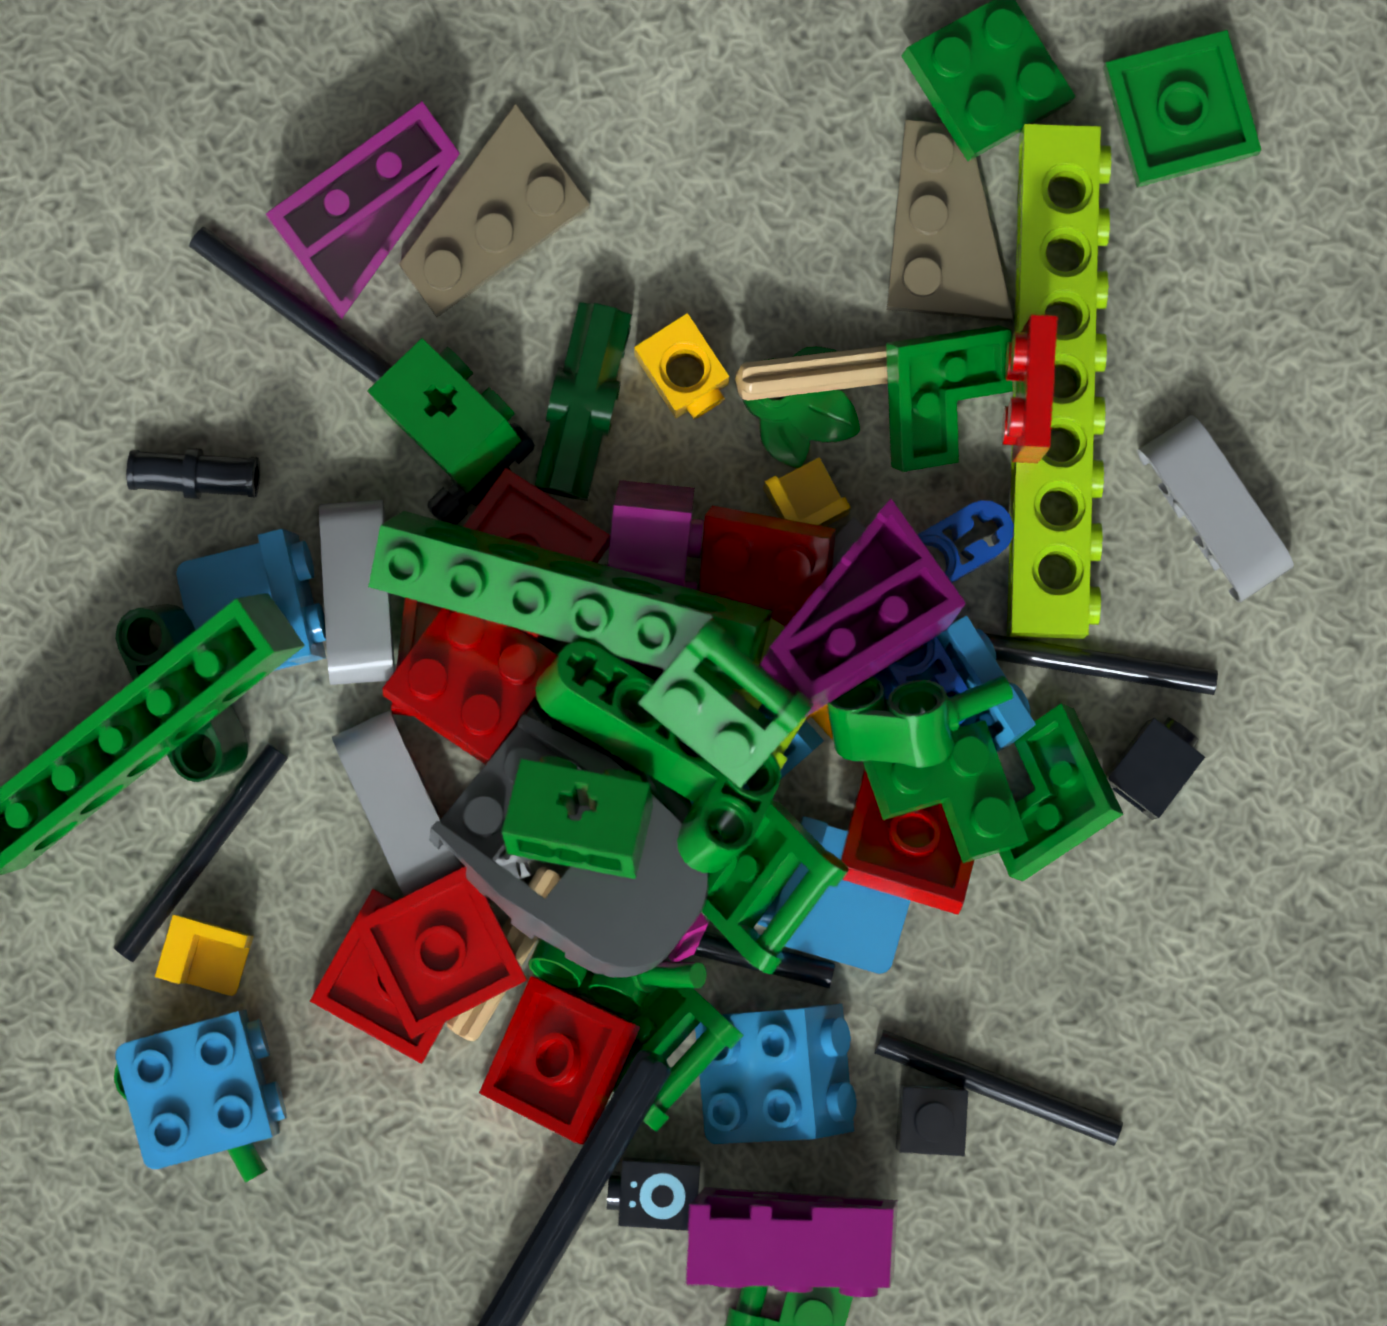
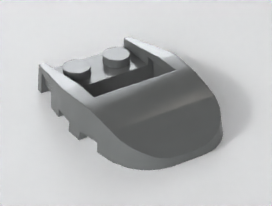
[429,715,709,978]

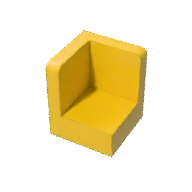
[763,457,851,527]
[154,915,254,996]

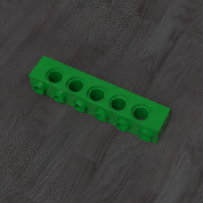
[368,511,772,690]
[0,593,305,875]

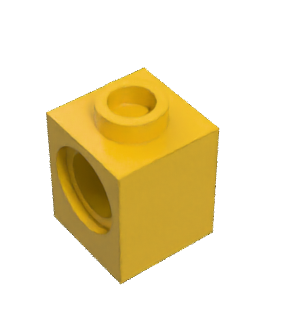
[634,313,729,419]

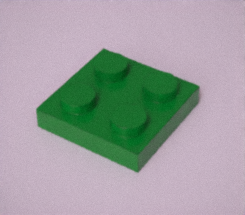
[901,0,1076,162]
[1103,30,1262,188]

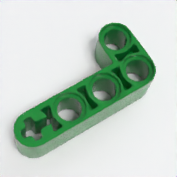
[535,642,781,873]

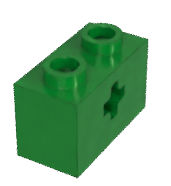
[367,338,522,493]
[502,756,653,879]

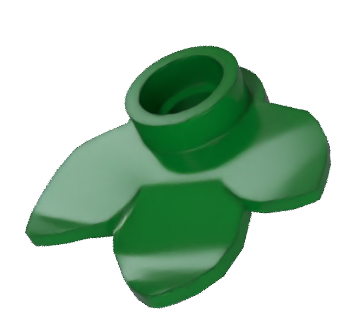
[742,346,860,468]

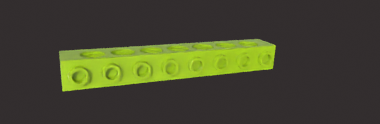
[1007,124,1111,639]

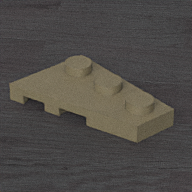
[399,103,590,318]
[886,120,1013,322]

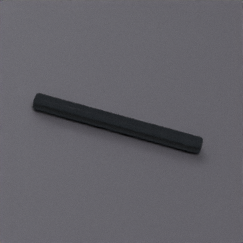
[477,1049,671,1326]

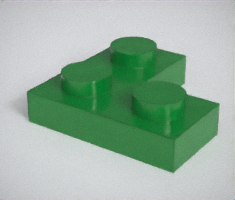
[886,325,1013,472]
[999,703,1124,882]
[862,720,1028,863]

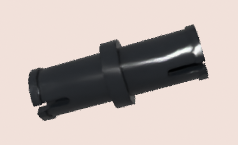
[126,448,260,499]

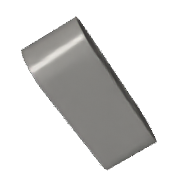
[1137,415,1294,603]
[319,500,395,685]
[332,710,464,897]

